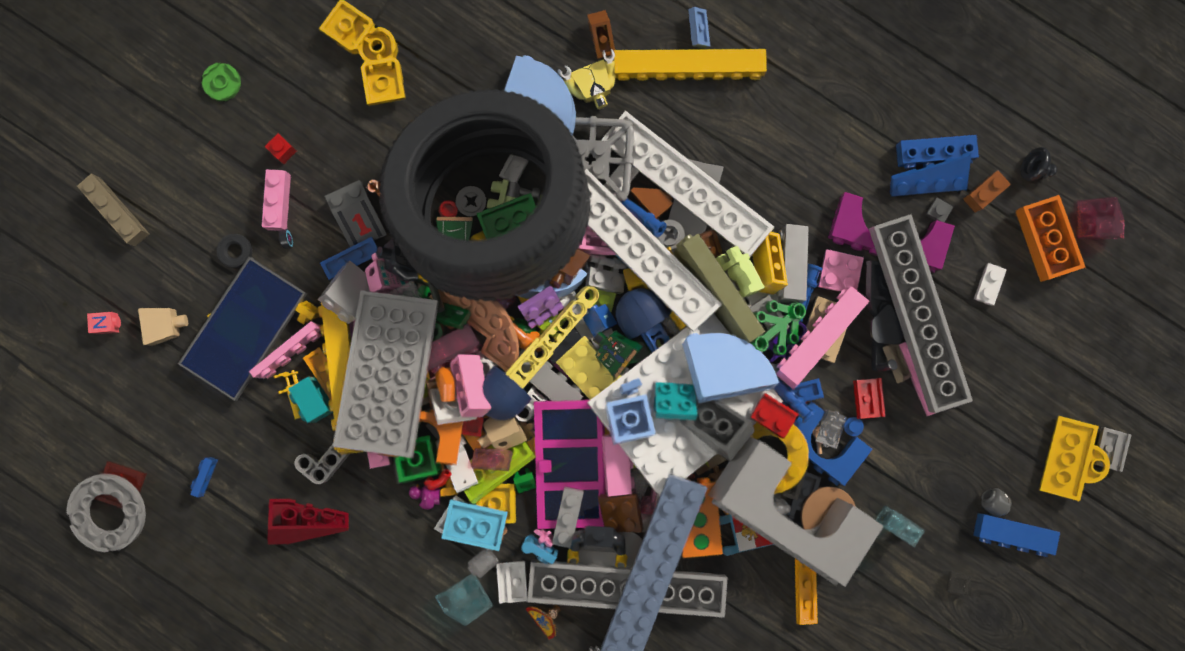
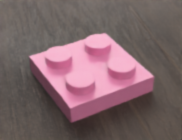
[818,249,864,292]

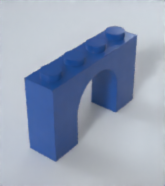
[782,401,872,486]

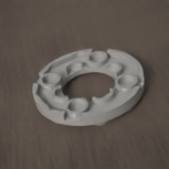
[67,474,146,552]

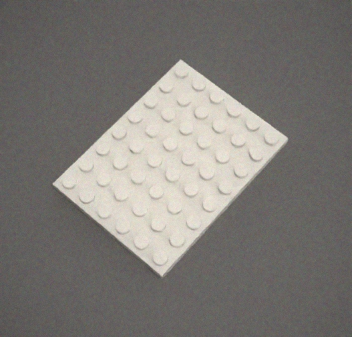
[588,313,783,497]

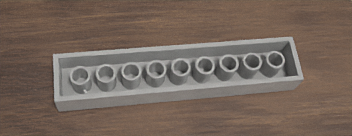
[869,214,973,413]
[528,559,727,617]

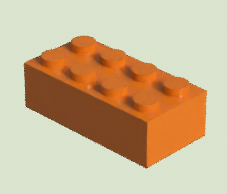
[1015,195,1085,282]

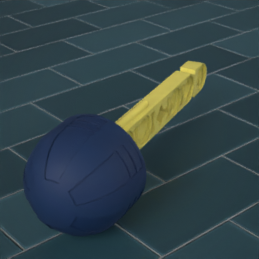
[482,286,599,420]

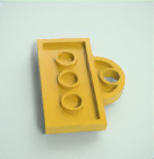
[1039,416,1110,501]

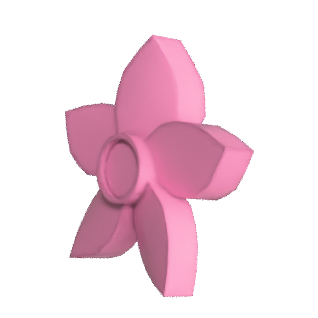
[534,529,553,548]

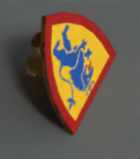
[526,605,561,640]

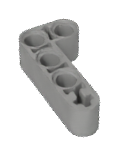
[294,444,350,484]

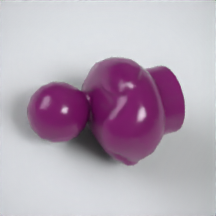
[409,484,440,510]

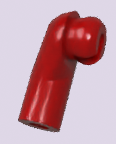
[424,469,452,490]

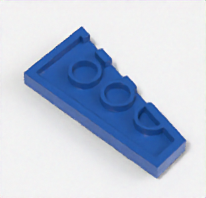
[890,152,971,196]

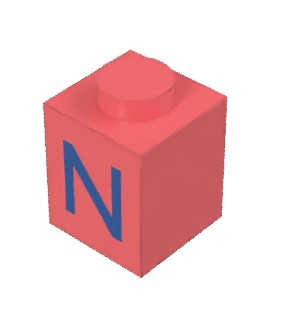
[87,312,121,334]

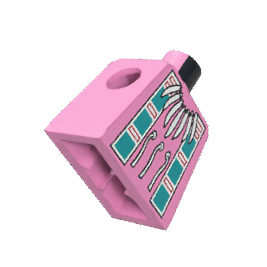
[365,253,410,296]

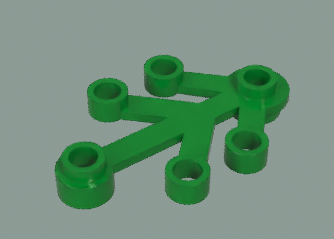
[750,300,806,356]

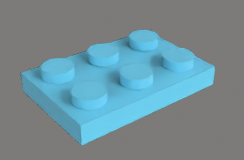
[442,499,508,551]

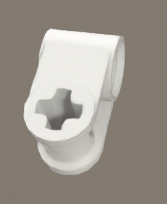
[515,386,549,422]

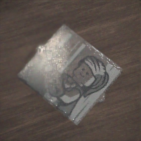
[816,409,847,449]

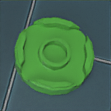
[202,63,241,101]

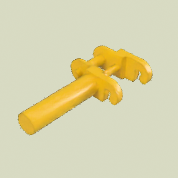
[273,370,301,419]

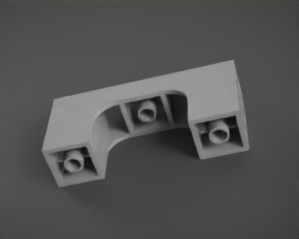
[708,437,884,586]

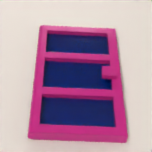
[534,400,606,529]

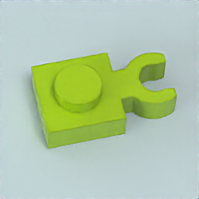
[585,289,616,312]

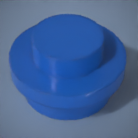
[844,417,864,436]

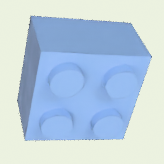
[605,395,655,445]

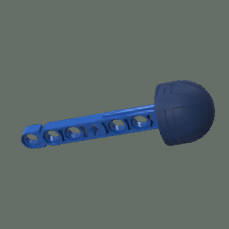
[616,288,671,353]

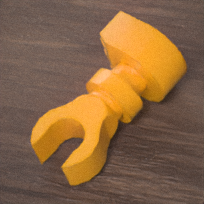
[440,464,458,497]

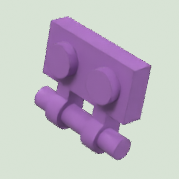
[518,285,564,329]

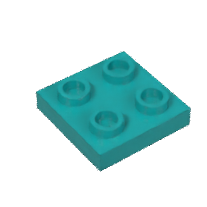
[654,382,697,420]

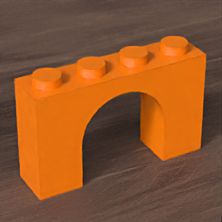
[377,408,463,466]

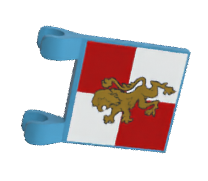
[719,514,774,556]

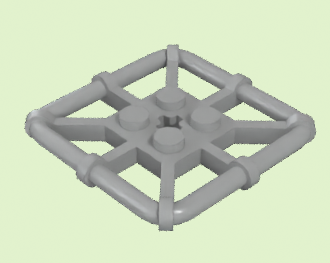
[573,116,634,202]

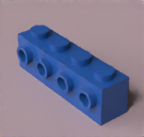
[896,135,979,169]

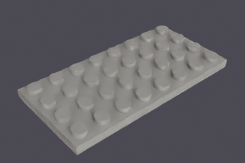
[333,291,439,458]

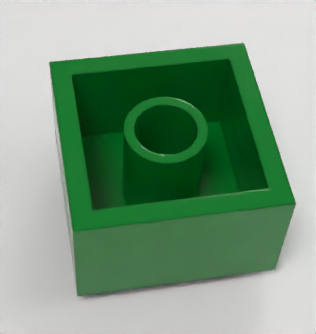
[395,435,442,483]

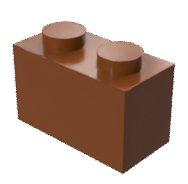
[963,170,1011,213]

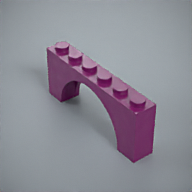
[828,192,955,273]

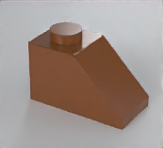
[587,10,615,58]
[630,188,673,219]

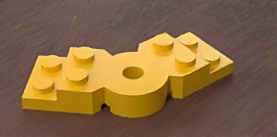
[319,0,406,106]

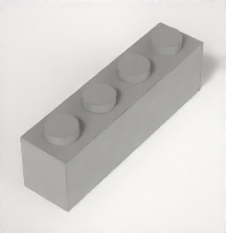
[776,224,808,304]
[519,349,583,414]

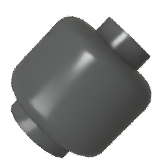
[981,488,1012,517]

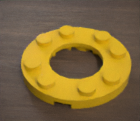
[751,422,809,494]

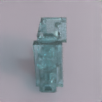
[875,506,925,547]

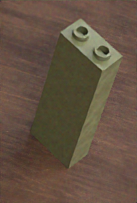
[673,234,765,343]

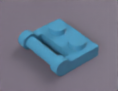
[522,535,558,565]

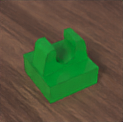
[513,468,536,493]

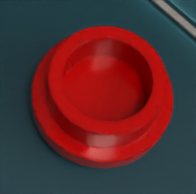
[439,201,458,217]

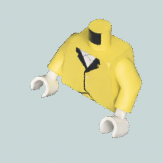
[558,49,616,109]

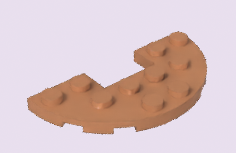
[429,289,519,372]

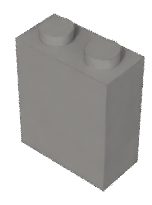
[318,261,370,324]

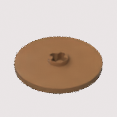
[801,486,856,529]

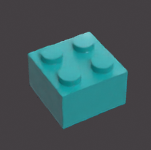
[288,377,333,423]

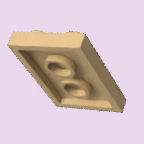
[799,296,847,363]

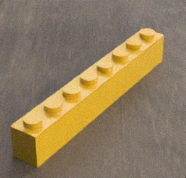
[614,49,766,81]
[318,303,362,455]

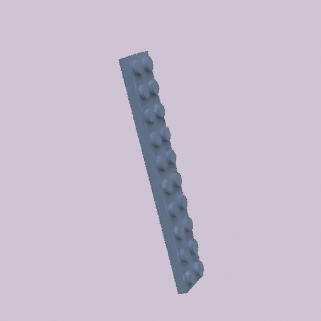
[600,474,707,651]

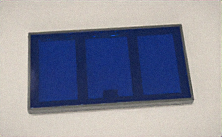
[178,257,307,401]

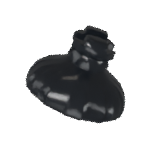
[1020,147,1057,181]

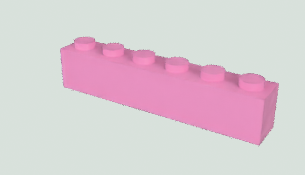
[776,286,869,390]

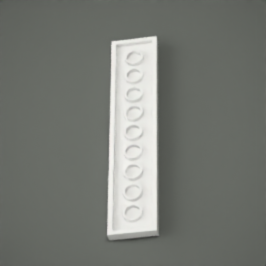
[601,111,774,257]
[585,169,722,332]

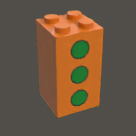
[681,477,723,558]

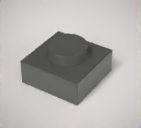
[925,198,953,222]

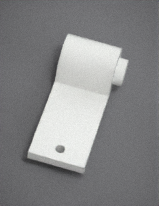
[435,435,478,493]

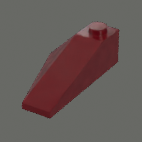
[268,499,349,544]

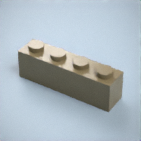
[77,173,149,246]

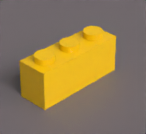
[752,232,788,295]

